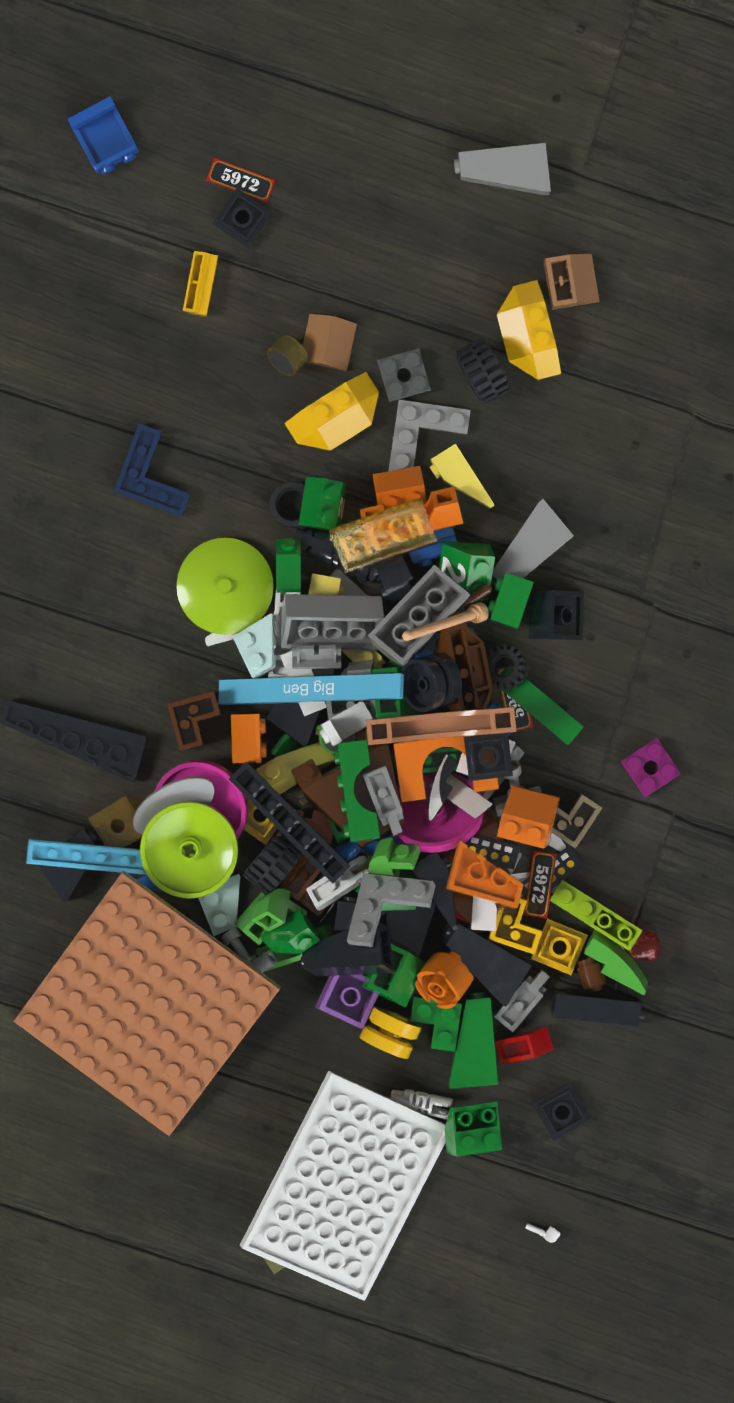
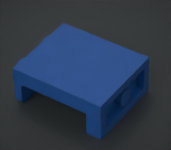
[68,96,139,175]

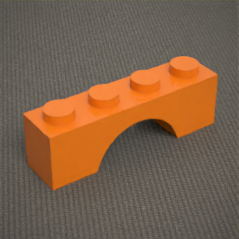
[360,486,463,546]

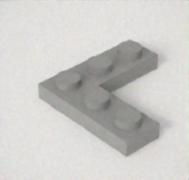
[388,400,471,471]
[347,873,436,947]

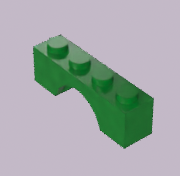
[333,740,380,843]

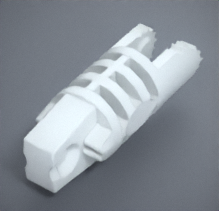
[390,1089,453,1119]

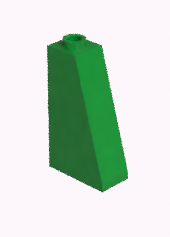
[449,992,498,1089]

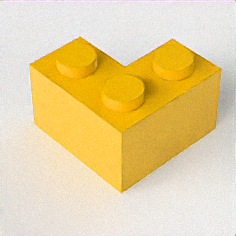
[487,897,542,955]

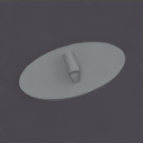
[133,776,214,835]

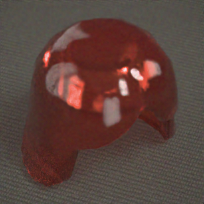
[620,929,661,961]

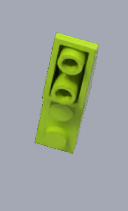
[550,880,643,951]

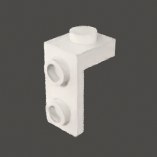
[319,701,373,746]

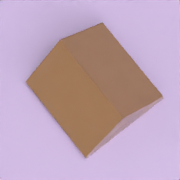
[302,314,357,372]

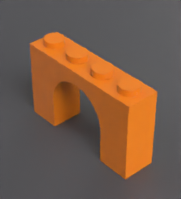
[393,734,499,802]

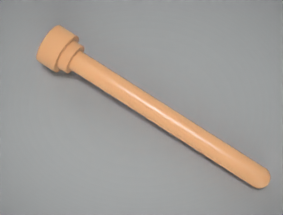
[402,602,489,641]

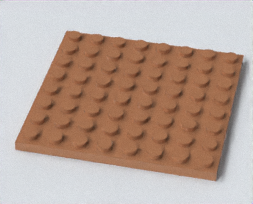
[13,871,281,1136]

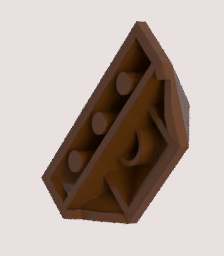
[433,623,493,712]

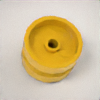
[359,1006,422,1059]

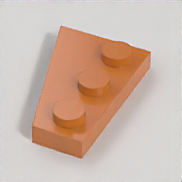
[446,841,524,909]

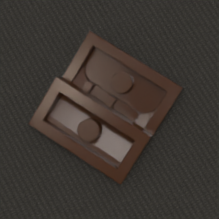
[280,855,332,917]

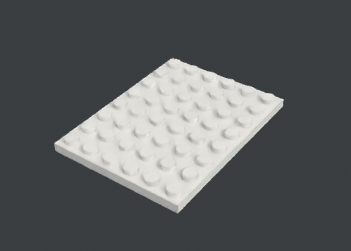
[240,1071,446,1301]

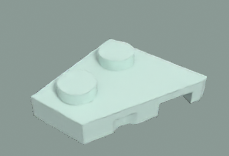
[233,614,276,679]
[198,874,240,936]

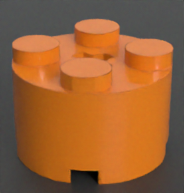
[415,952,474,1009]

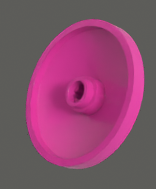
[154,760,248,839]
[390,772,484,853]

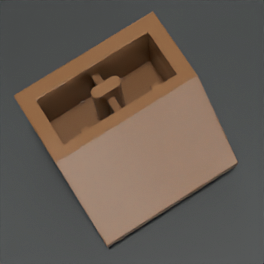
[544,254,600,310]

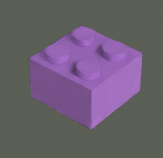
[315,975,378,1029]

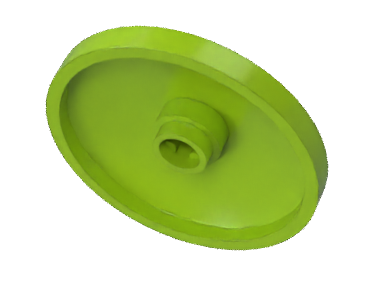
[177,538,274,635]
[140,801,238,898]

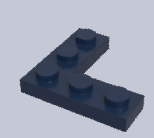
[114,423,191,517]

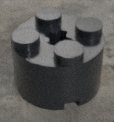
[370,549,416,605]

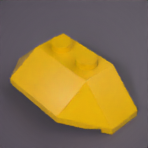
[497,280,561,380]
[284,372,379,451]

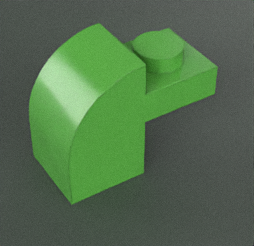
[369,837,421,877]
[251,889,307,932]

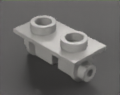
[292,644,341,669]

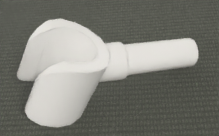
[525,1223,561,1243]

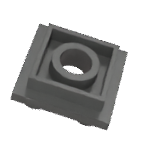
[377,348,431,402]

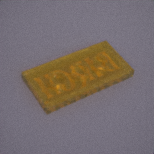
[329,498,437,573]

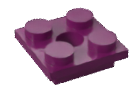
[620,737,681,798]

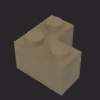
[552,794,602,849]

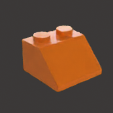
[497,785,560,849]

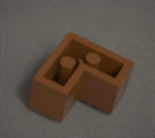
[167,691,221,751]

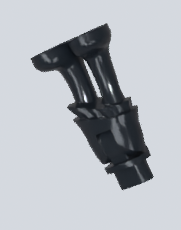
[294,528,380,585]

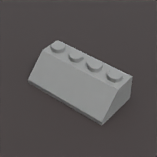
[368,565,470,666]
[281,594,384,650]

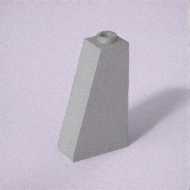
[454,143,551,195]
[491,499,574,586]

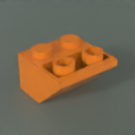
[372,466,427,513]
[231,714,267,763]

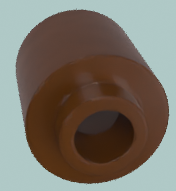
[577,956,607,993]

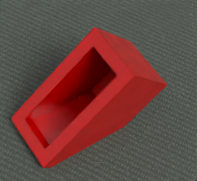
[494,1026,554,1064]

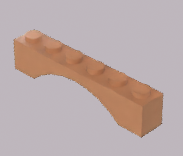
[366,706,516,745]

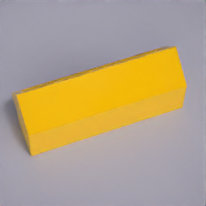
[183,251,218,317]

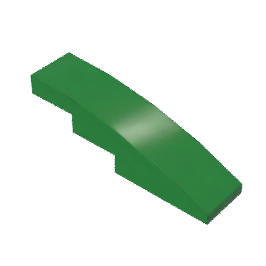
[500,664,583,745]

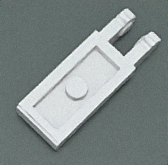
[306,856,371,911]

